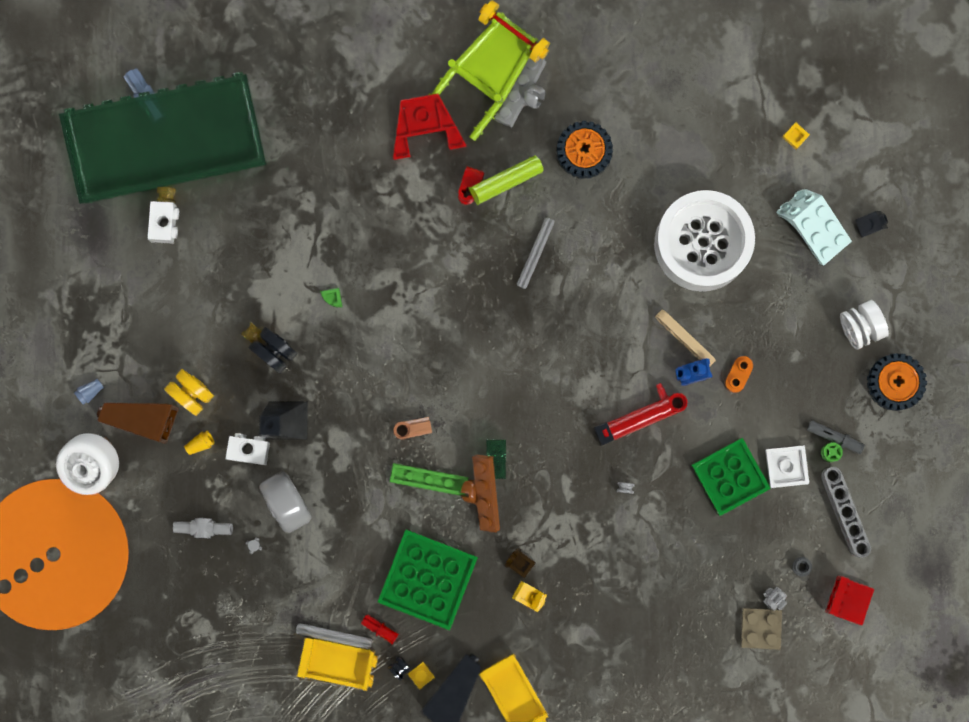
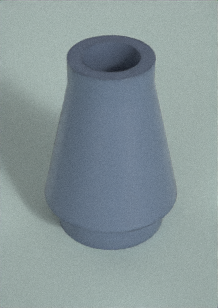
[74,379,104,405]

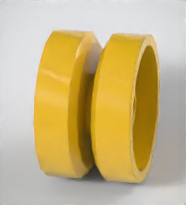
[164,369,214,416]

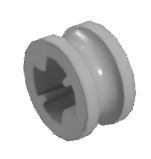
[617,482,635,494]

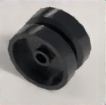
[248,327,298,374]

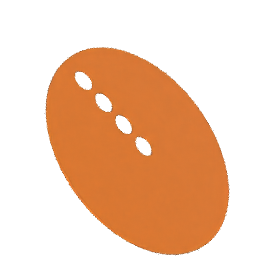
[0,479,129,630]

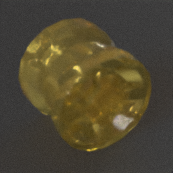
[156,187,177,204]
[241,322,261,343]

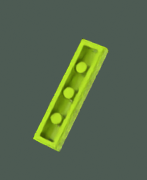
[469,155,543,205]

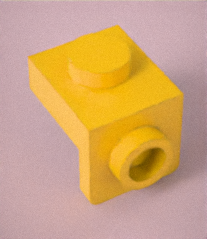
[512,581,547,612]

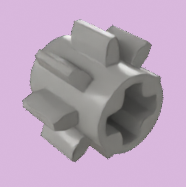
[763,587,787,611]

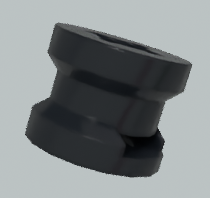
[388,656,412,681]

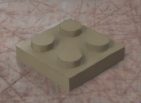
[741,608,782,650]

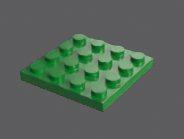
[378,530,478,630]

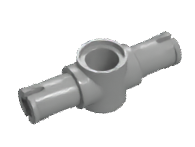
[173,518,233,538]

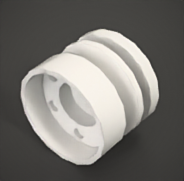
[840,300,889,350]

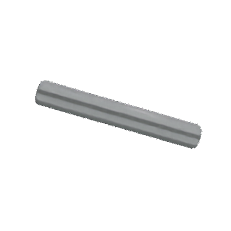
[517,218,554,289]
[296,623,372,649]

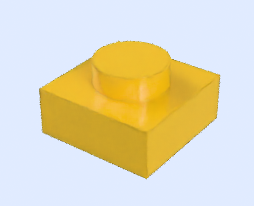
[782,123,810,150]
[408,662,435,690]

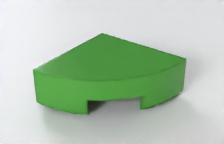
[320,288,343,308]

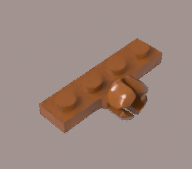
[461,455,500,532]

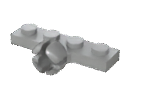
[494,58,547,128]

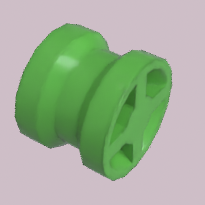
[821,442,843,462]

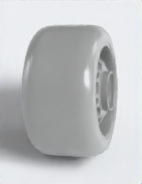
[259,471,312,533]

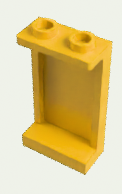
[297,637,378,691]
[479,654,548,722]

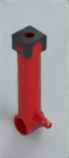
[593,383,688,446]

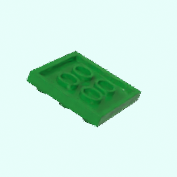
[691,438,771,516]

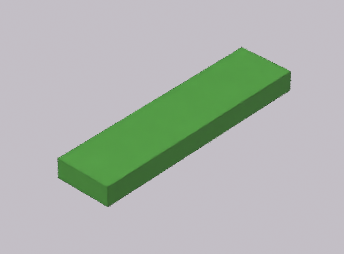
[389,463,469,496]

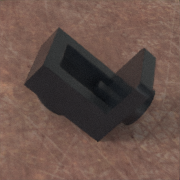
[855,211,888,237]

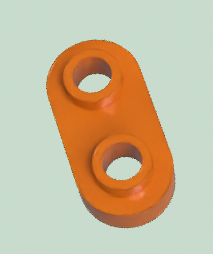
[725,356,753,393]

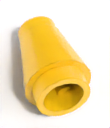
[184,431,215,455]

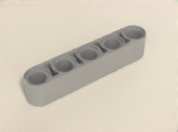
[821,467,871,558]

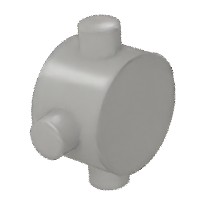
[246,537,262,554]

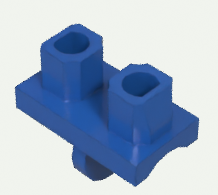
[676,358,713,386]

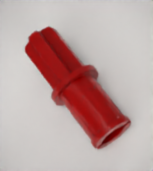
[361,615,399,645]

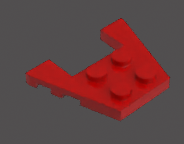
[393,93,466,160]

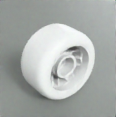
[56,433,119,495]

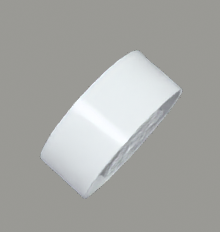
[654,190,755,291]

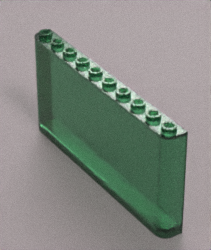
[59,72,267,204]

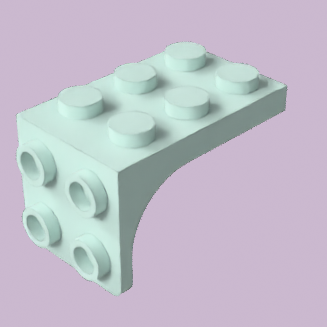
[777,189,852,266]

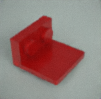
[825,576,874,625]

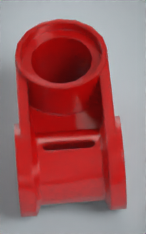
[458,166,485,205]

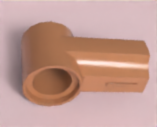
[394,417,432,440]

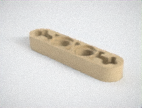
[655,309,716,367]

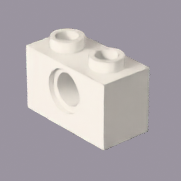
[148,201,179,243]
[226,433,270,465]

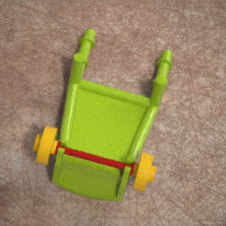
[429,0,550,141]

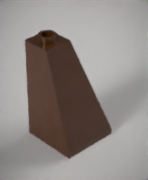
[97,403,179,444]

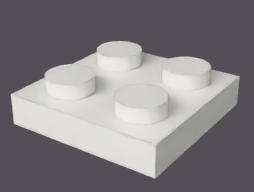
[765,445,809,488]

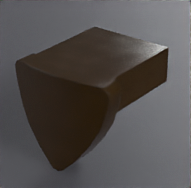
[505,547,536,578]

